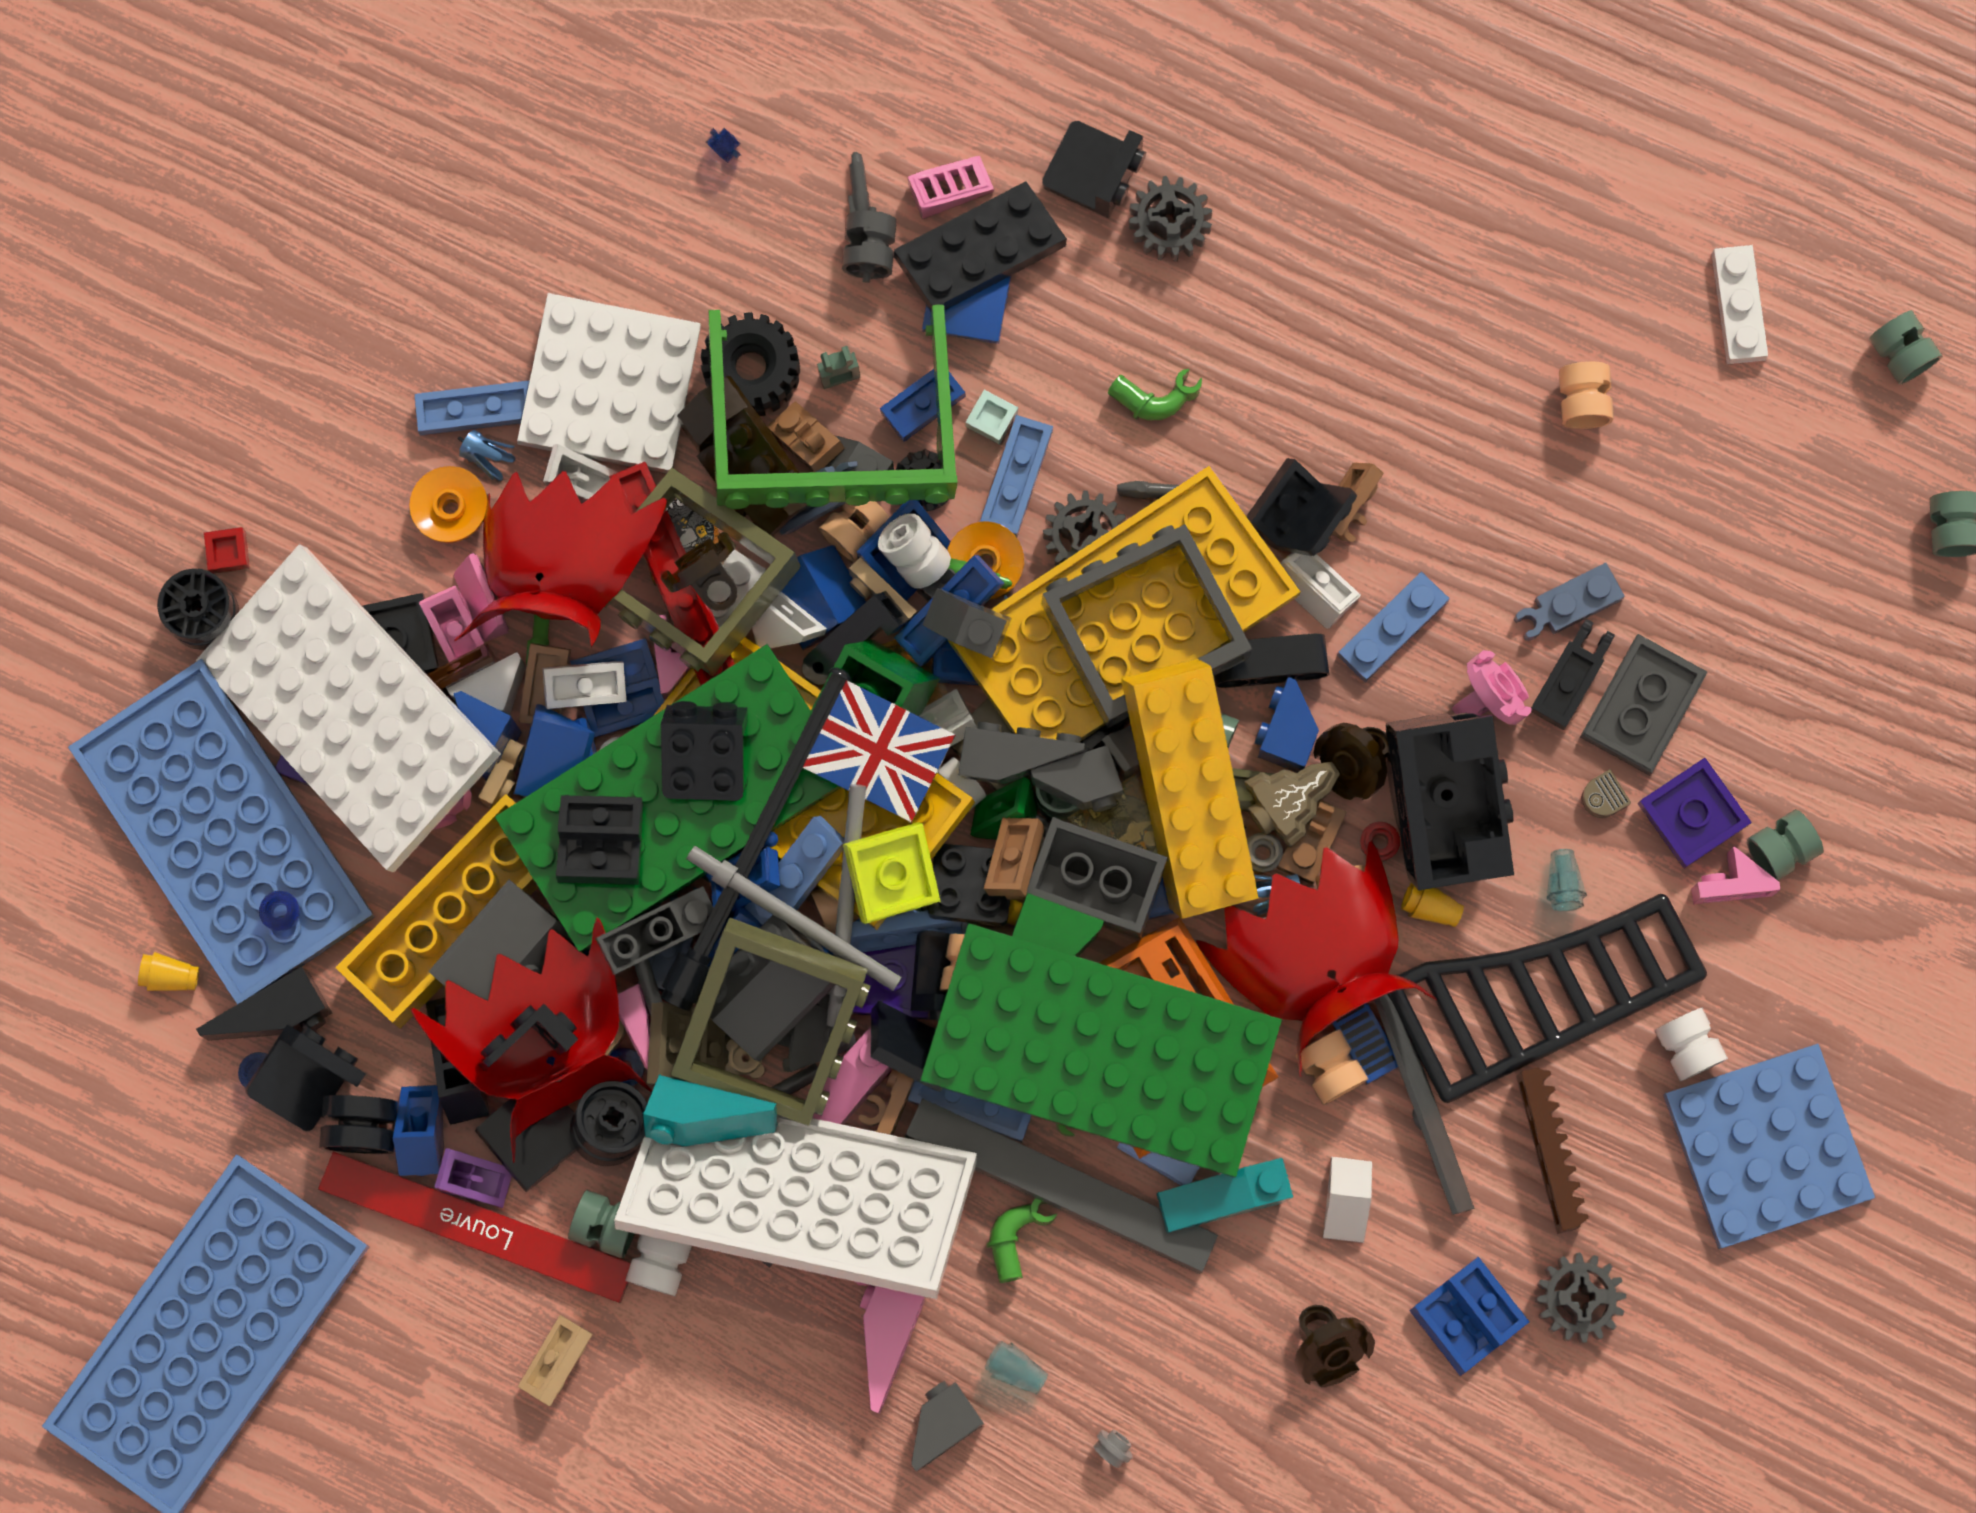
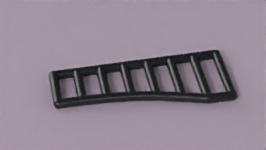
[1388,894,1707,1103]

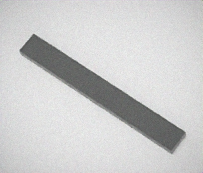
[905,1098,1218,1274]

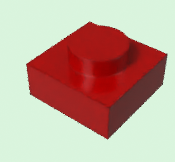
[204,527,250,574]

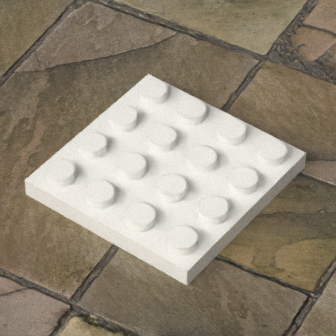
[517,293,701,474]

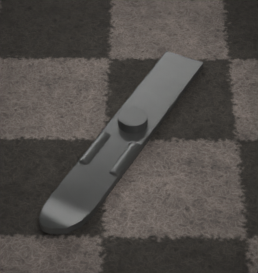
[1374,994,1475,1215]

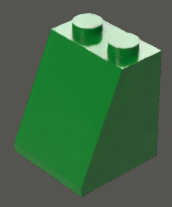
[809,640,940,716]
[1012,893,1104,957]

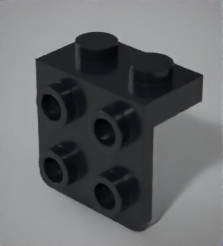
[1042,121,1147,218]
[1246,458,1357,556]
[661,701,748,801]
[927,844,1010,926]
[910,930,952,1021]
[479,1004,579,1071]
[245,1024,366,1131]

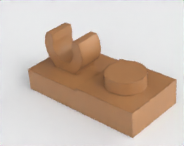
[767,401,845,472]
[1331,463,1384,542]
[519,643,571,724]
[1277,800,1347,885]
[984,818,1045,900]
[859,1069,915,1135]

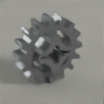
[1128,176,1212,262]
[1043,491,1126,566]
[1535,1253,1626,1343]

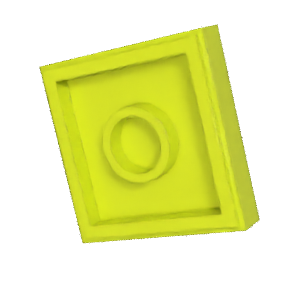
[843,822,941,924]

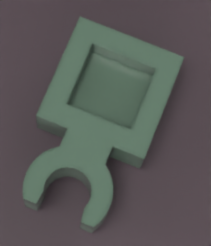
[817,346,861,389]

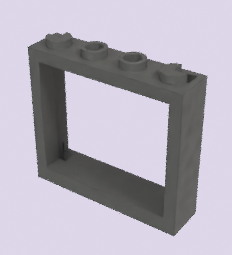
[1041,524,1252,729]

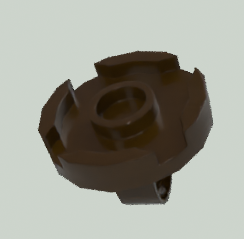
[660,532,737,611]
[1314,722,1389,800]
[1294,1305,1375,1387]

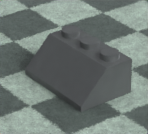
[1026,817,1167,940]
[428,880,573,1000]
[710,915,836,1062]

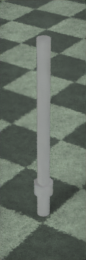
[826,784,866,1027]
[686,846,902,991]

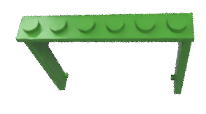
[708,305,958,509]

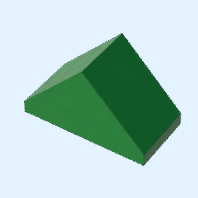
[970,777,1038,840]

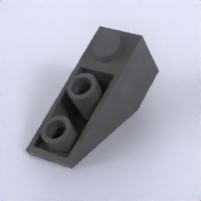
[958,722,1090,784]
[595,886,714,975]

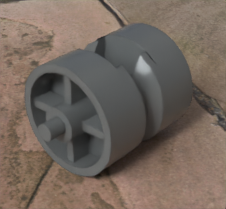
[842,207,897,283]

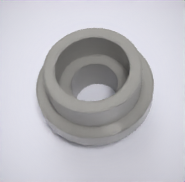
[1247,832,1283,873]
[1094,1430,1133,1468]

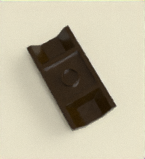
[677,376,811,538]

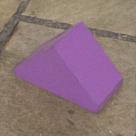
[434,1148,512,1208]

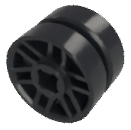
[157,569,239,650]
[570,1081,647,1166]
[319,1095,398,1154]

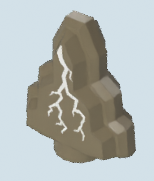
[1244,762,1340,848]

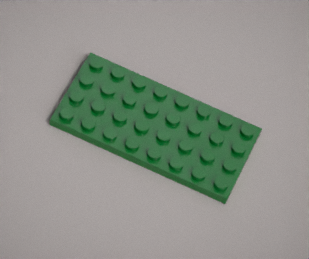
[495,644,841,952]
[920,923,1282,1178]

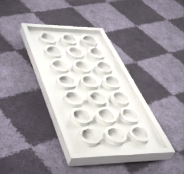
[196,544,501,872]
[614,1115,977,1299]

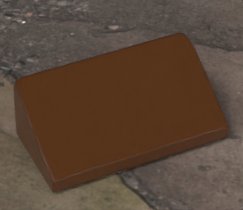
[427,644,498,696]

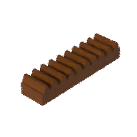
[1516,1067,1589,1234]

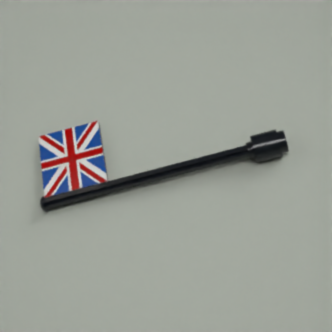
[661,668,956,1011]

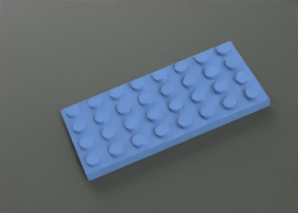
[68,659,375,1004]
[42,1154,370,1513]

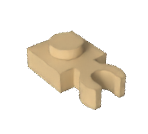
[478,739,525,808]

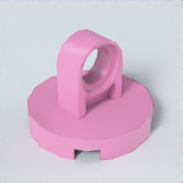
[1452,650,1531,725]

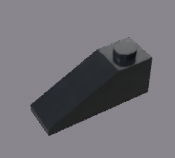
[196,967,332,1041]
[426,997,490,1125]

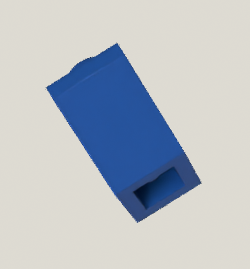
[1254,677,1319,773]

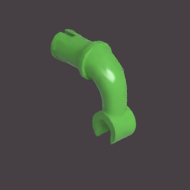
[1108,369,1202,420]
[986,1198,1057,1283]

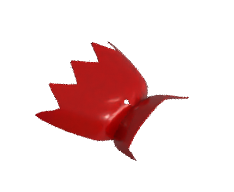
[454,471,667,648]
[1196,841,1437,1077]
[411,917,652,1163]

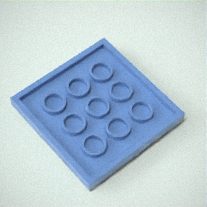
[1663,1044,1875,1249]

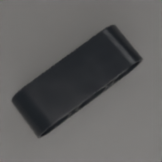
[1214,633,1330,688]

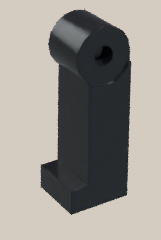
[802,591,910,685]

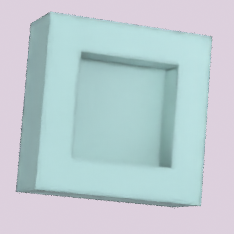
[965,390,1018,445]

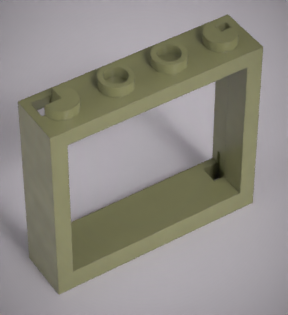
[605,468,801,677]
[671,918,871,1126]

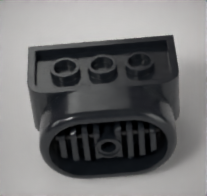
[1386,713,1514,890]

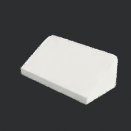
[1280,553,1361,629]

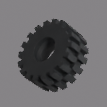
[701,312,800,416]

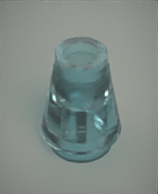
[1547,849,1587,911]
[984,1341,1048,1394]

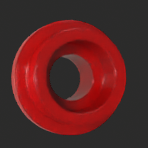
[1360,821,1400,862]

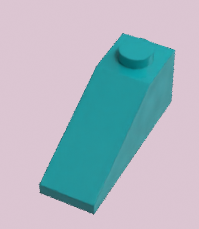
[643,1075,777,1147]
[1156,1158,1293,1233]

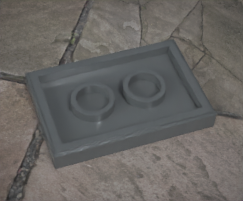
[1580,634,1708,776]

